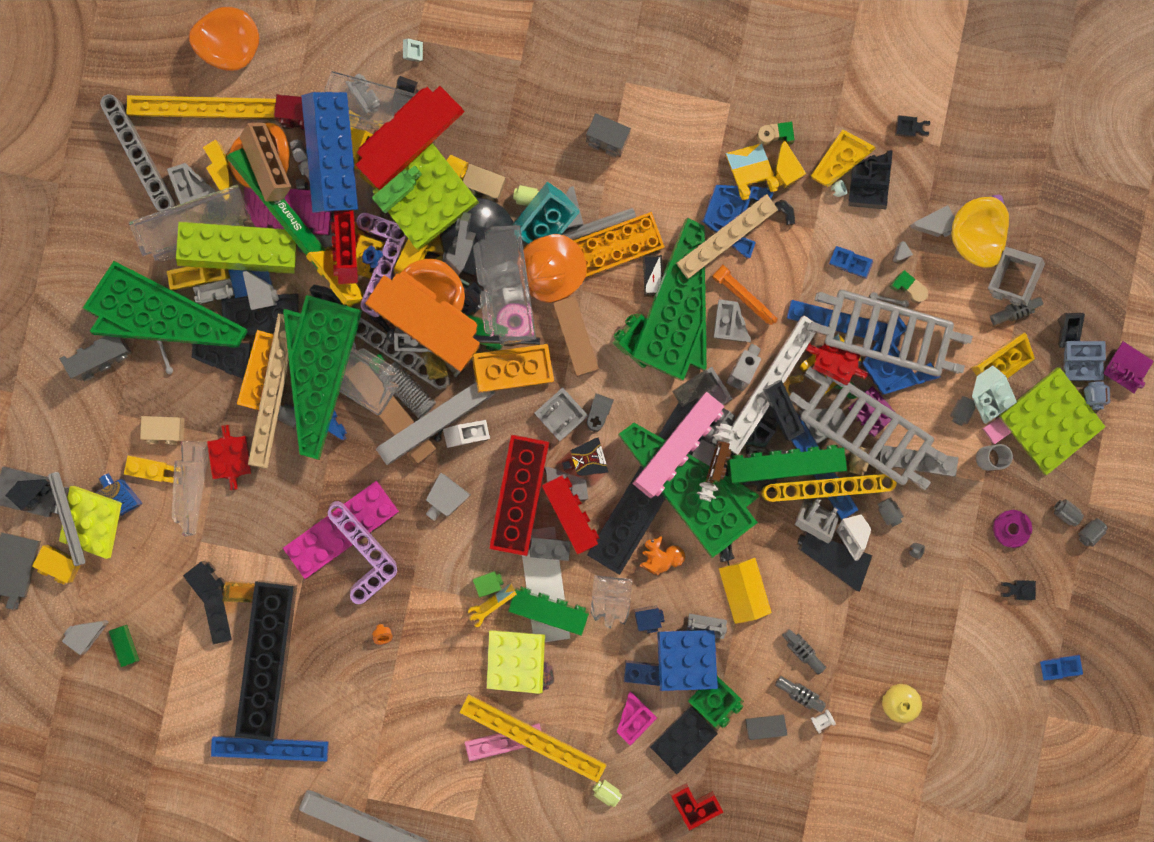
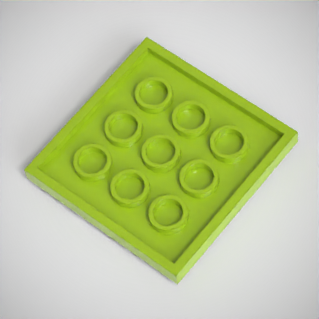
[372,143,479,251]
[998,367,1105,475]

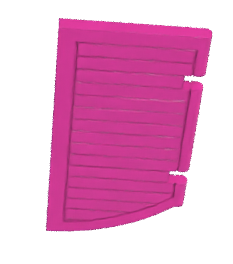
[244,187,331,235]

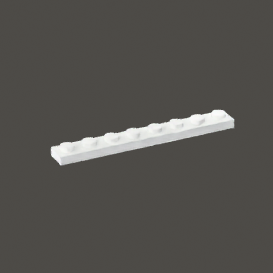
[728,316,815,455]

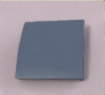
[1063,341,1106,381]

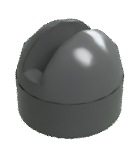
[909,543,925,560]

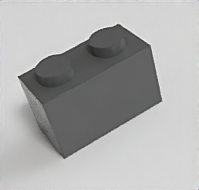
[530,537,571,561]

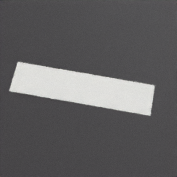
[522,526,570,642]

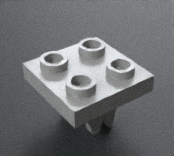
[534,387,588,441]
[794,498,839,544]

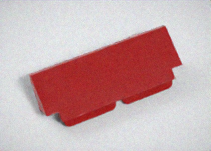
[355,86,465,190]

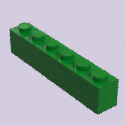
[727,445,847,484]

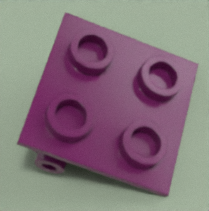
[1103,341,1154,394]
[848,386,896,437]

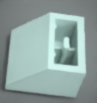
[972,365,1017,424]

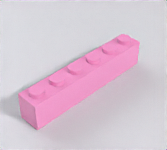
[632,392,725,498]

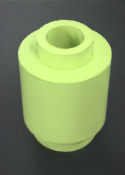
[513,185,539,206]
[593,779,622,807]

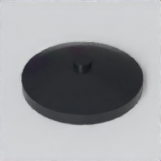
[440,198,517,276]

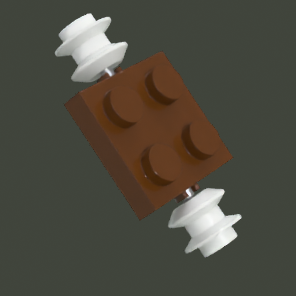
[697,423,735,502]

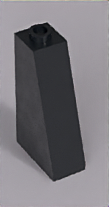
[797,531,873,592]

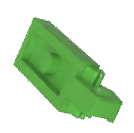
[372,166,422,213]

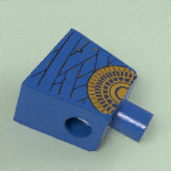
[96,473,142,517]

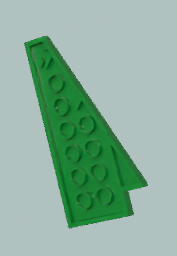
[631,218,707,381]
[83,261,248,348]
[283,295,362,460]
[618,422,760,558]

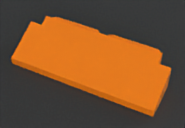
[365,272,480,372]

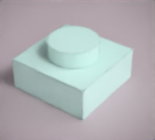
[403,39,423,62]

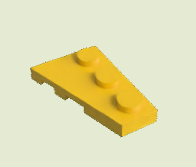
[811,129,875,188]
[306,250,363,305]

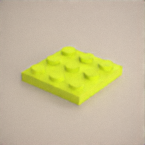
[59,486,122,559]
[487,630,545,694]

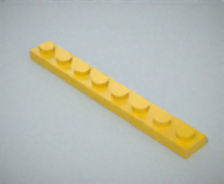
[126,95,276,119]
[459,694,607,783]

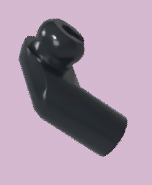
[774,200,795,226]

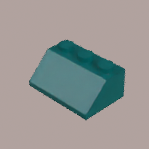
[513,182,580,244]

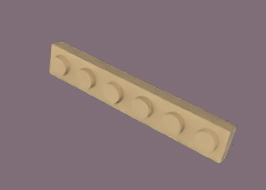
[676,194,778,279]

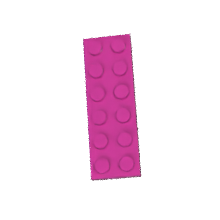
[283,481,399,579]

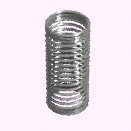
[379,362,436,419]
[976,444,1013,471]

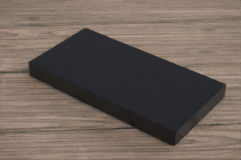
[221,293,300,336]

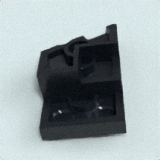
[848,150,893,210]
[733,390,778,447]

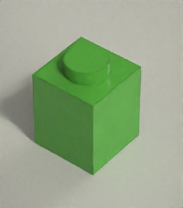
[473,571,504,598]

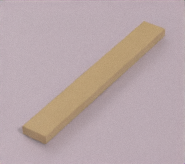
[248,314,289,468]

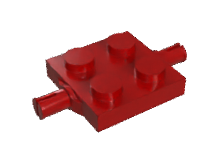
[806,341,868,386]
[207,425,252,490]

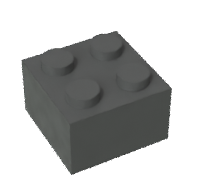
[586,113,631,157]

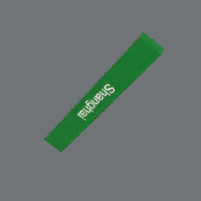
[226,148,326,277]

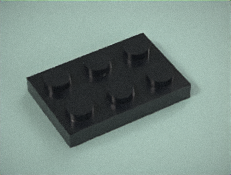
[650,705,718,774]

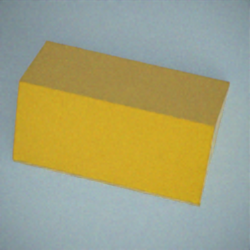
[971,333,1035,379]
[718,558,772,624]

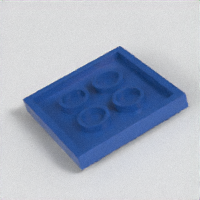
[657,630,718,691]

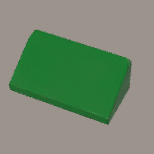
[109,625,140,667]

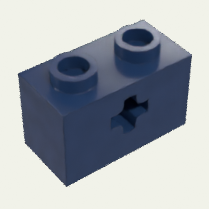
[623,660,660,686]

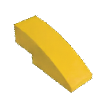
[203,140,233,203]
[167,267,231,290]

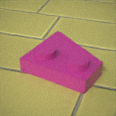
[617,692,657,746]

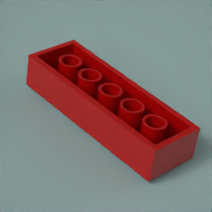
[489,435,550,556]

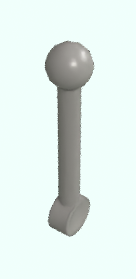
[870,292,909,307]
[157,341,173,374]

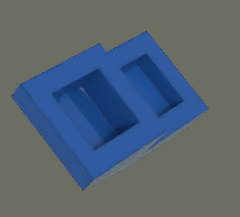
[829,246,874,279]
[1040,654,1083,681]

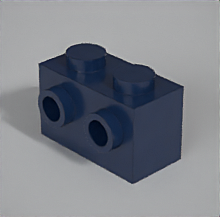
[634,605,665,633]

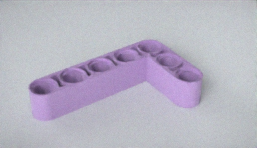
[356,213,408,317]
[328,501,397,604]

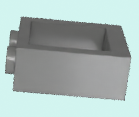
[988,247,1045,306]

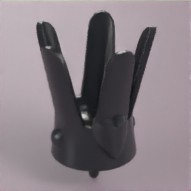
[719,543,735,566]

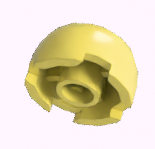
[882,684,922,723]

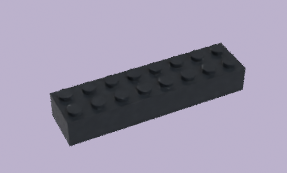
[235,580,297,741]

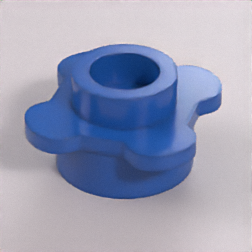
[362,246,383,268]

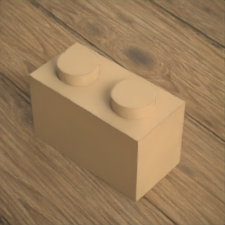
[463,164,506,202]
[140,416,185,445]

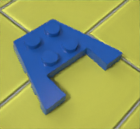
[702,185,774,259]
[861,315,941,395]

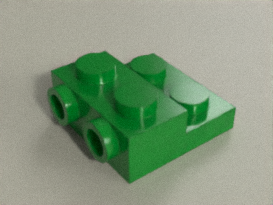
[612,314,647,368]
[688,676,744,729]

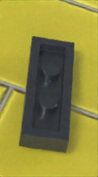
[763,380,805,441]
[201,586,232,645]

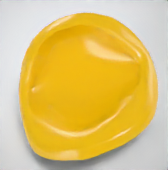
[951,197,1009,268]

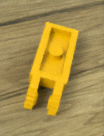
[124,456,180,483]

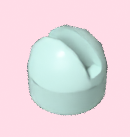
[831,180,847,197]

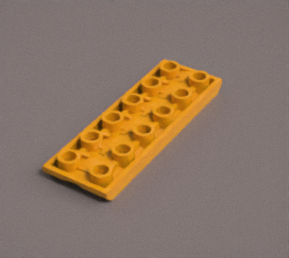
[574,212,665,278]

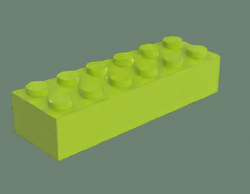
[176,222,296,274]

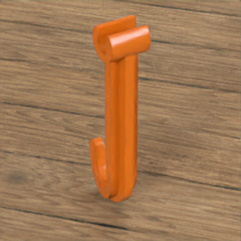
[712,264,778,325]

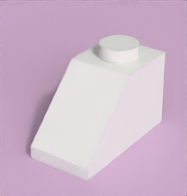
[443,420,490,448]
[836,514,871,561]

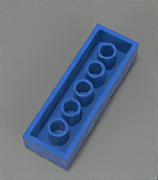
[301,92,358,213]

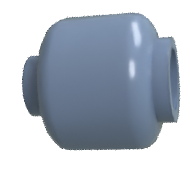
[1084,382,1111,410]

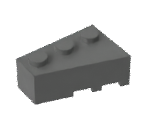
[59,336,132,382]

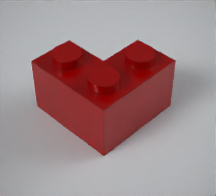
[670,783,724,831]

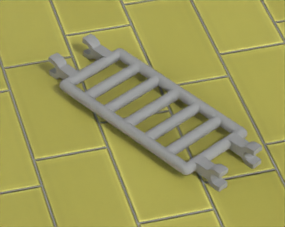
[807,290,973,377]
[789,367,948,490]

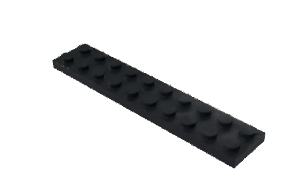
[587,393,703,575]

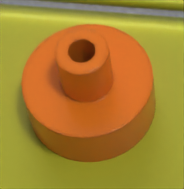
[372,624,393,645]

